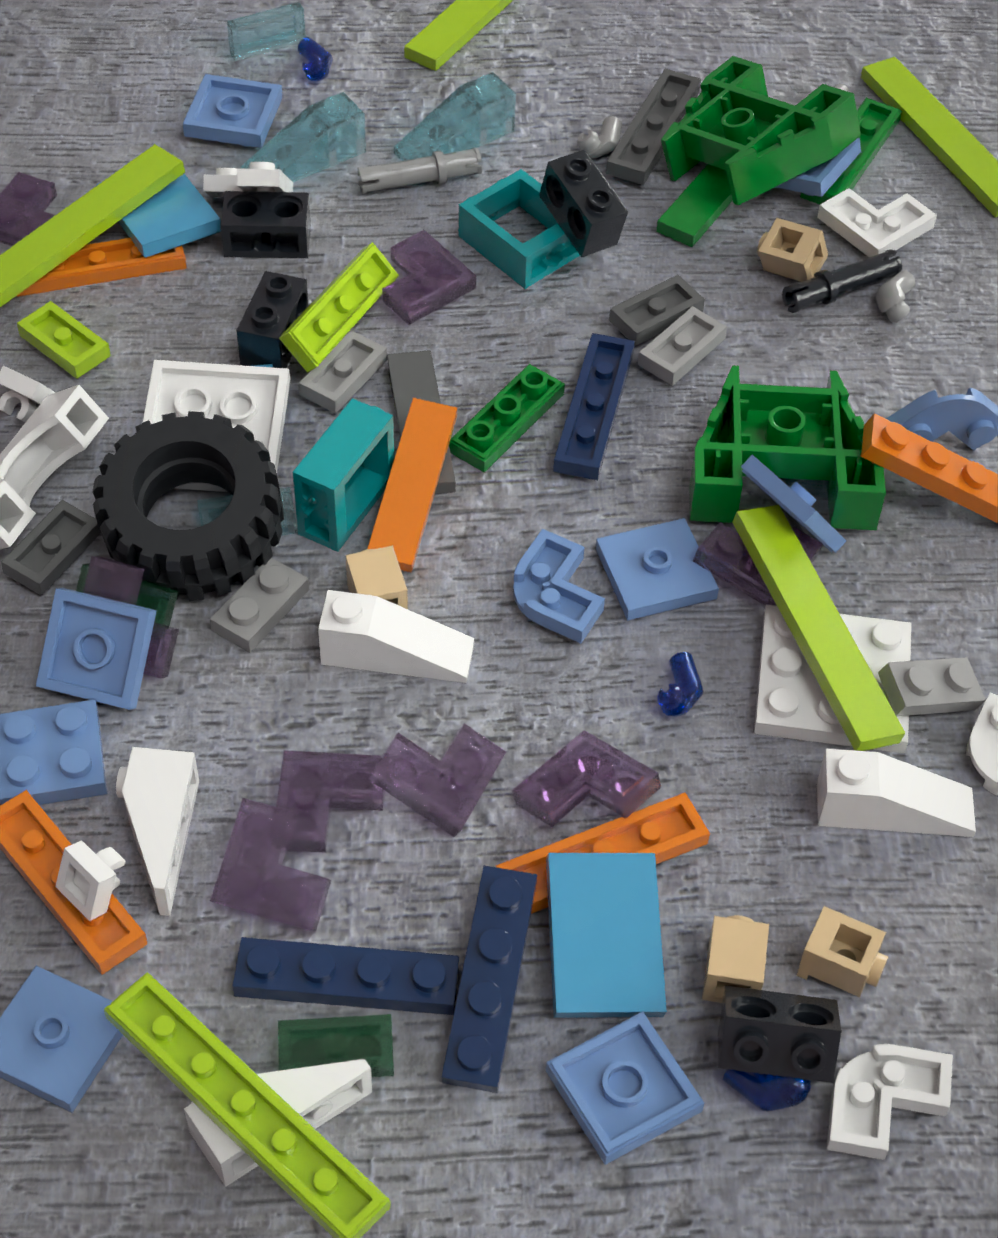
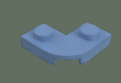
[886,388,998,451]
[513,529,605,644]

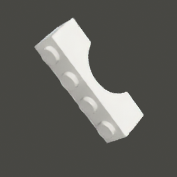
[0,385,109,550]

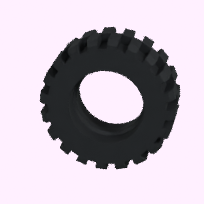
[93,411,284,601]

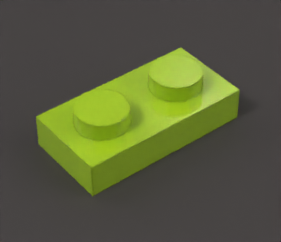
[17,301,111,379]

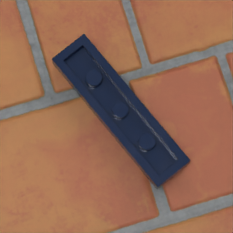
[553,333,635,480]
[441,865,537,1093]
[232,937,459,1015]

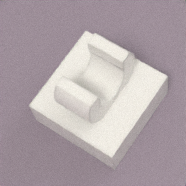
[0,366,55,423]
[55,840,125,921]

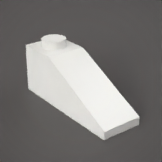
[318,590,474,683]
[116,747,199,916]
[817,748,976,837]
[184,1059,372,1187]

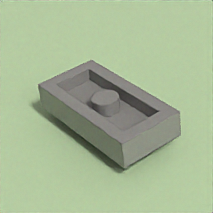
[638,306,727,386]
[299,330,387,413]
[210,557,309,653]
[878,657,986,716]

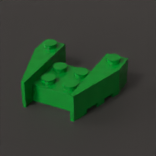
[661,56,861,205]
[689,365,886,530]

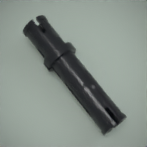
[782,249,902,313]

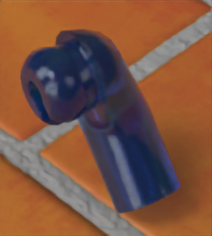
[298,37,333,82]
[657,652,704,717]
[722,1069,811,1112]

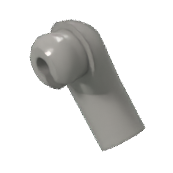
[577,116,622,159]
[875,270,916,322]

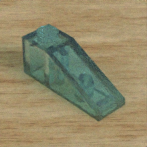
[394,72,516,161]
[241,92,366,182]

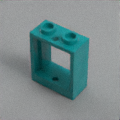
[458,169,580,289]
[293,398,394,552]

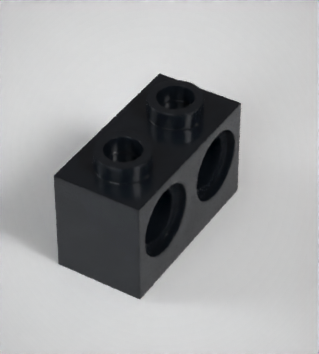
[539,149,628,257]
[221,191,311,259]
[236,271,309,368]
[718,986,842,1083]

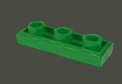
[449,364,565,473]

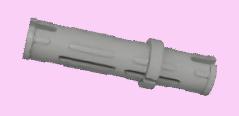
[357,147,482,194]

